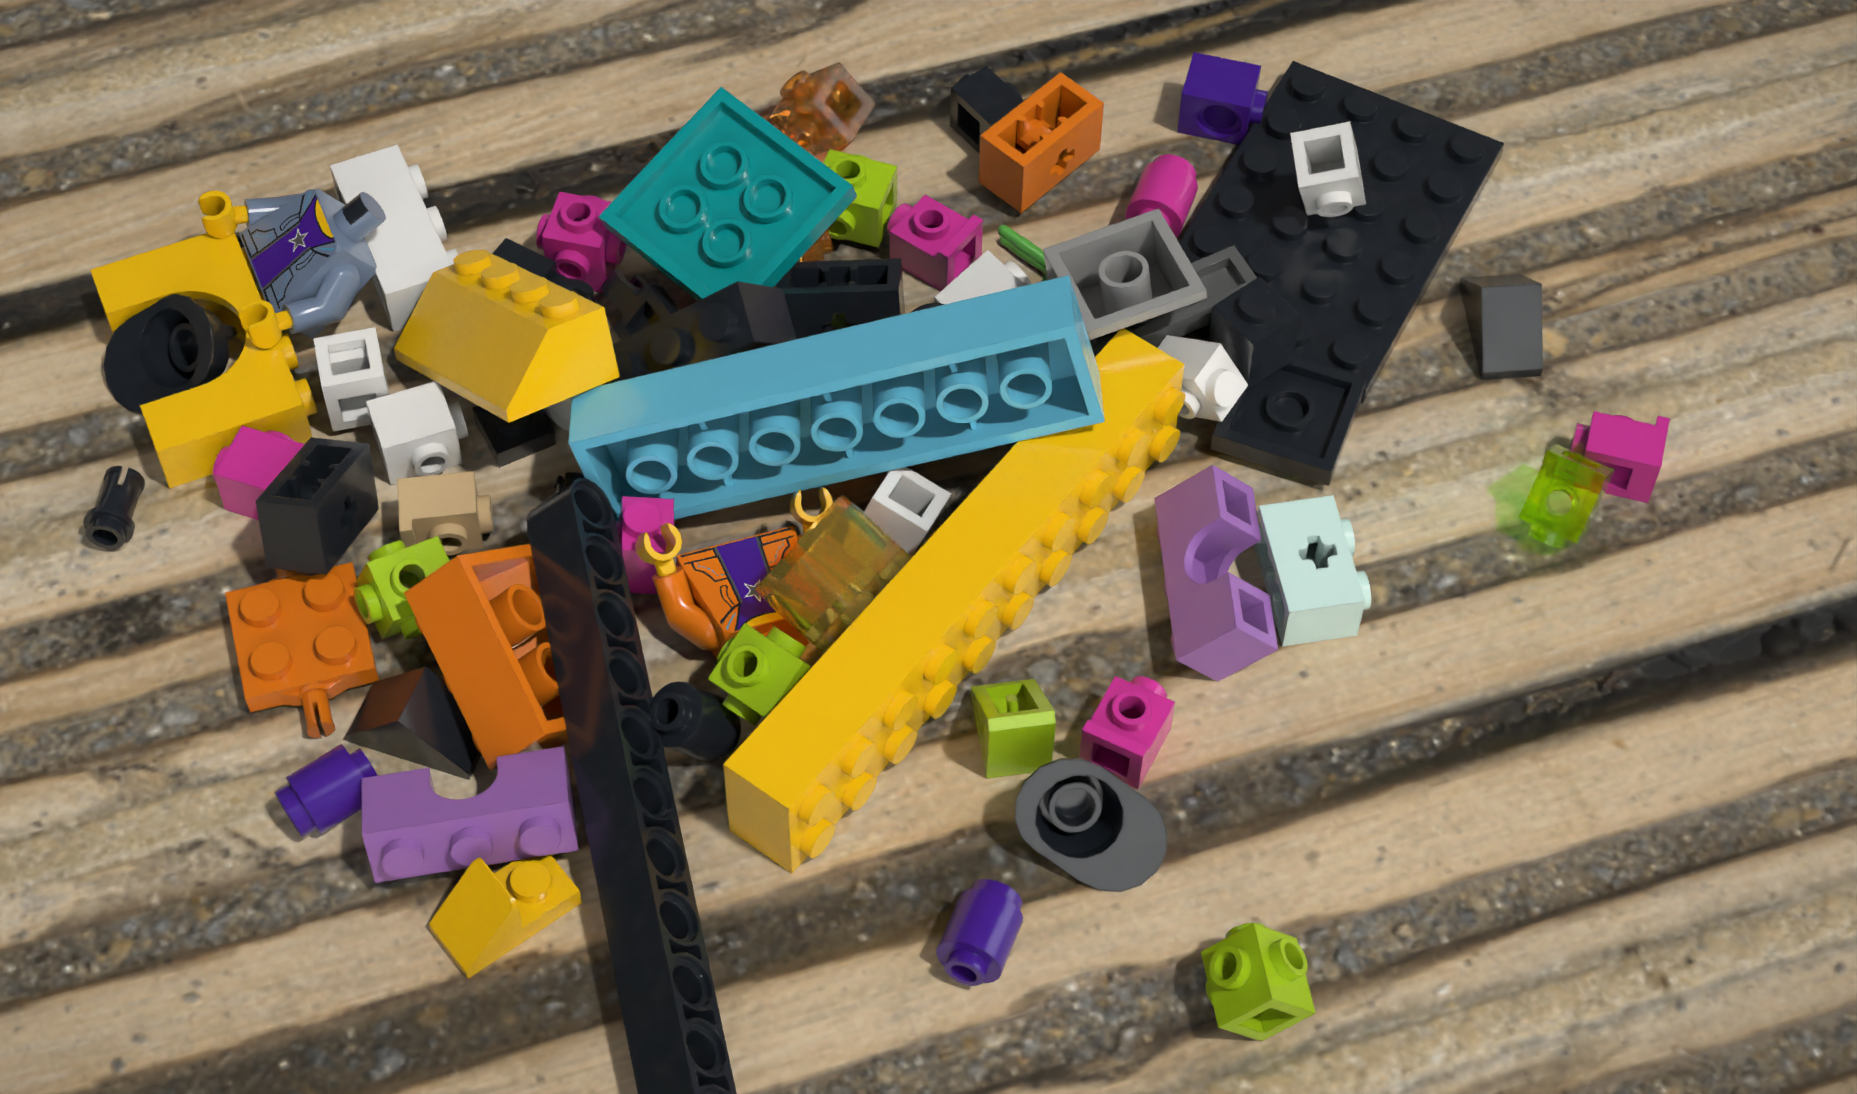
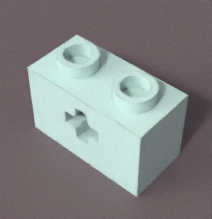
[1254,495,1371,647]

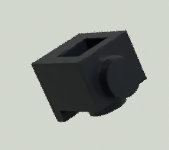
[950,66,1027,154]

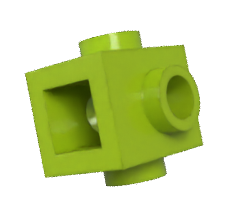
[823,149,897,248]
[354,536,449,639]
[708,623,812,726]
[1201,923,1316,1041]

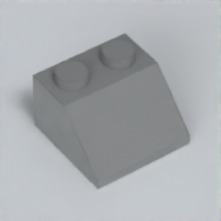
[1043,208,1207,340]

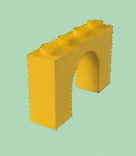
[90,232,318,489]

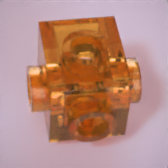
[769,62,876,156]

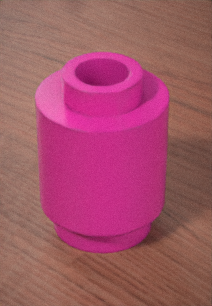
[1125,154,1198,238]

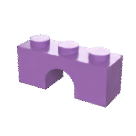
[1154,465,1278,682]
[362,746,579,883]

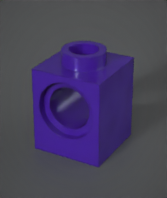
[1177,52,1268,145]

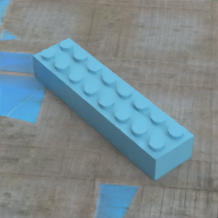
[568,275,1105,521]

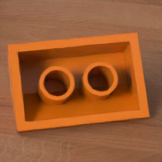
[404,544,569,770]

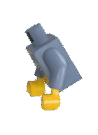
[198,189,386,349]

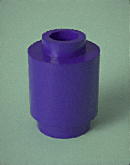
[274,744,378,838]
[936,879,1023,986]

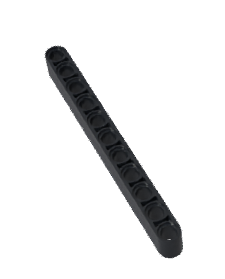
[527,478,737,1094]

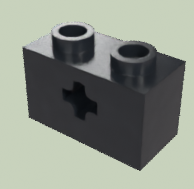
[776,258,905,339]
[256,437,379,576]

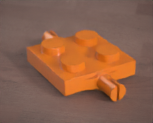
[225,562,379,738]

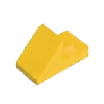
[429,855,582,979]

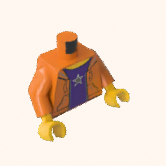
[635,487,833,660]

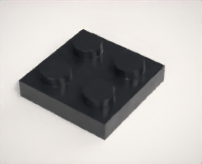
[1210,356,1368,486]

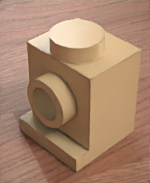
[397,471,494,555]

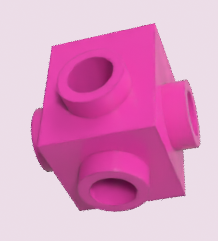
[536,191,627,293]

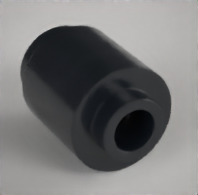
[650,681,741,761]

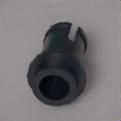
[83,466,146,549]

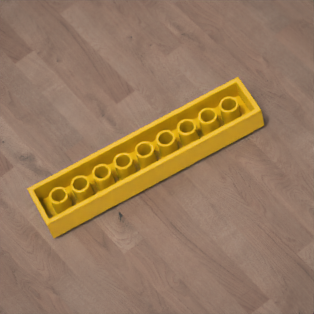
[723,328,1185,874]

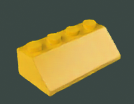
[394,250,620,423]

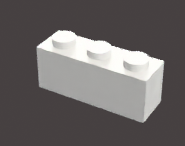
[330,144,458,332]

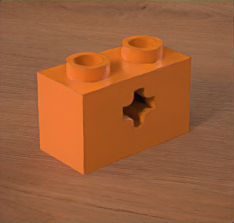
[978,72,1104,213]

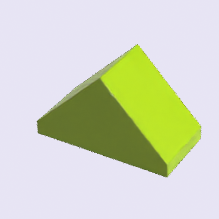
[970,679,1056,779]

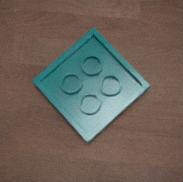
[598,87,857,301]

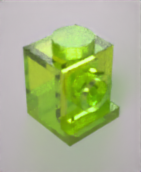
[1518,444,1615,548]

